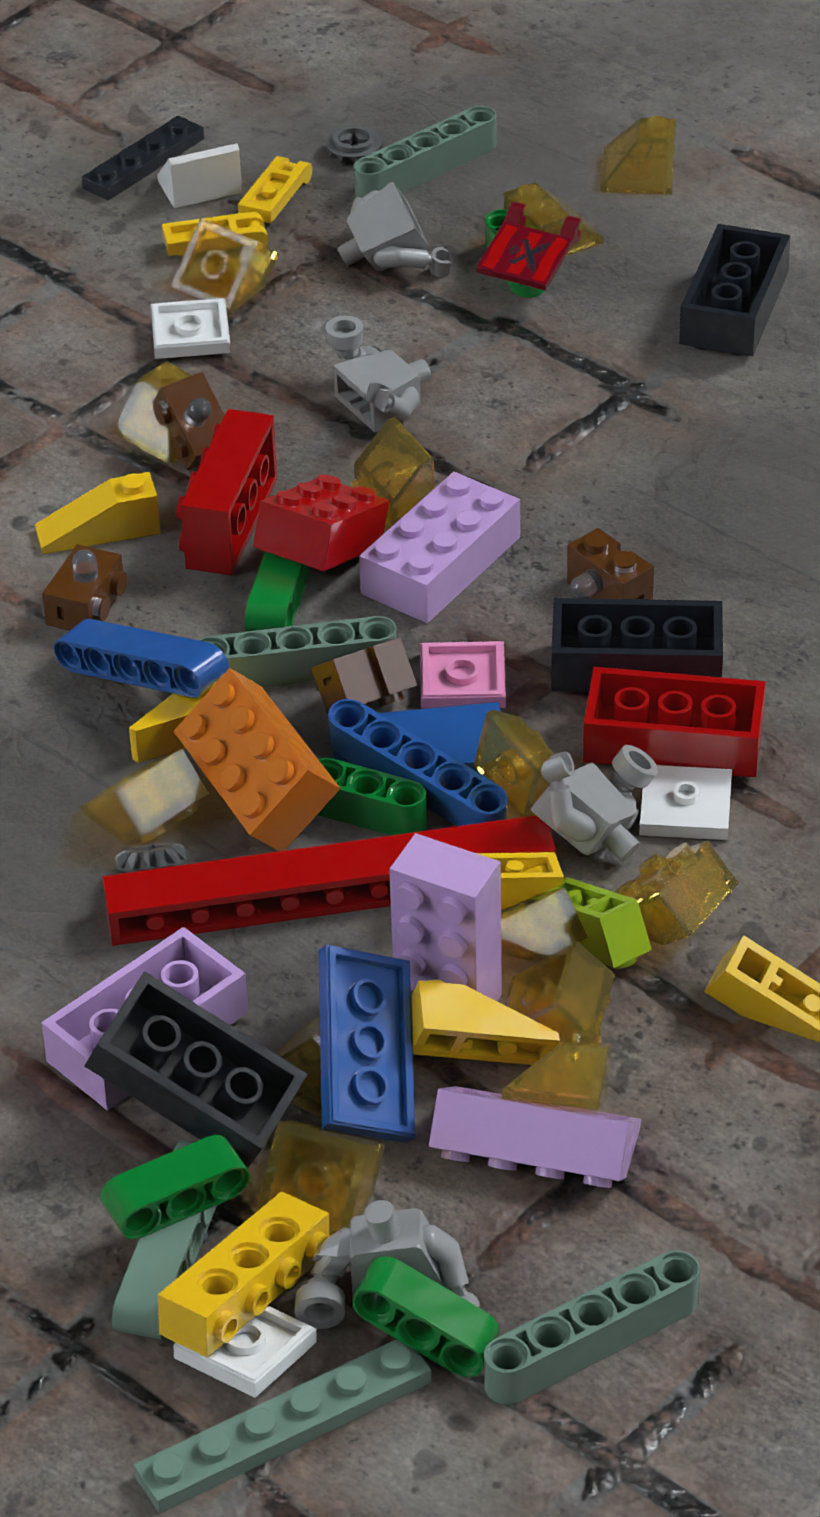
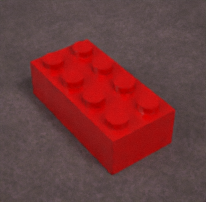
[176,409,278,576]
[583,667,766,777]

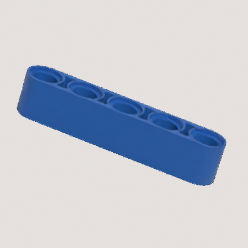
[53,619,229,698]
[328,699,508,826]

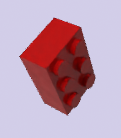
[253,475,390,571]

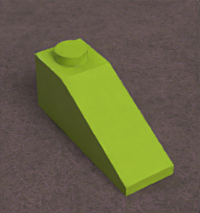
[532,877,652,969]

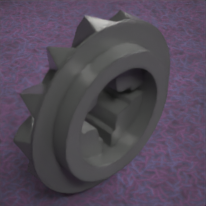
[326,125,383,164]
[116,842,187,873]

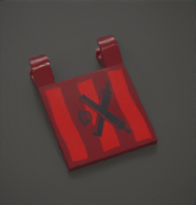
[476,201,582,291]

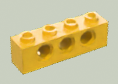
[158,1191,330,1358]

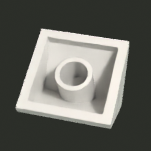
[157,143,242,208]

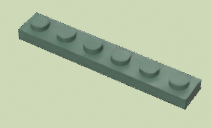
[134,1339,431,1514]

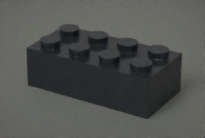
[679,224,791,356]
[551,598,723,692]
[84,971,307,1169]

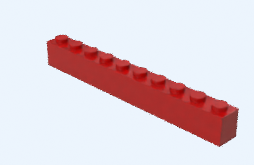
[102,815,557,946]

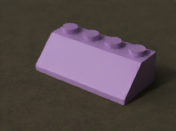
[429,1086,642,1188]

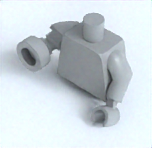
[337,182,451,277]
[325,315,431,432]
[531,745,658,862]
[294,1200,480,1329]

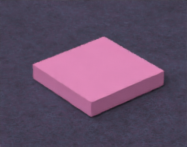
[420,641,506,709]

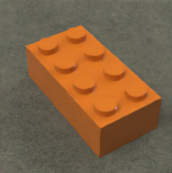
[173,668,340,851]

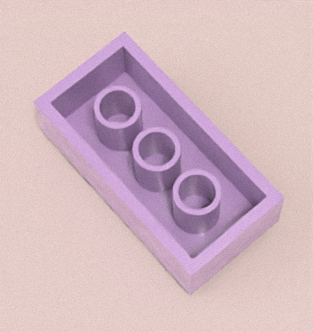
[359,472,520,624]
[389,833,502,1001]
[41,927,249,1111]

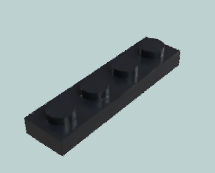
[81,116,205,201]

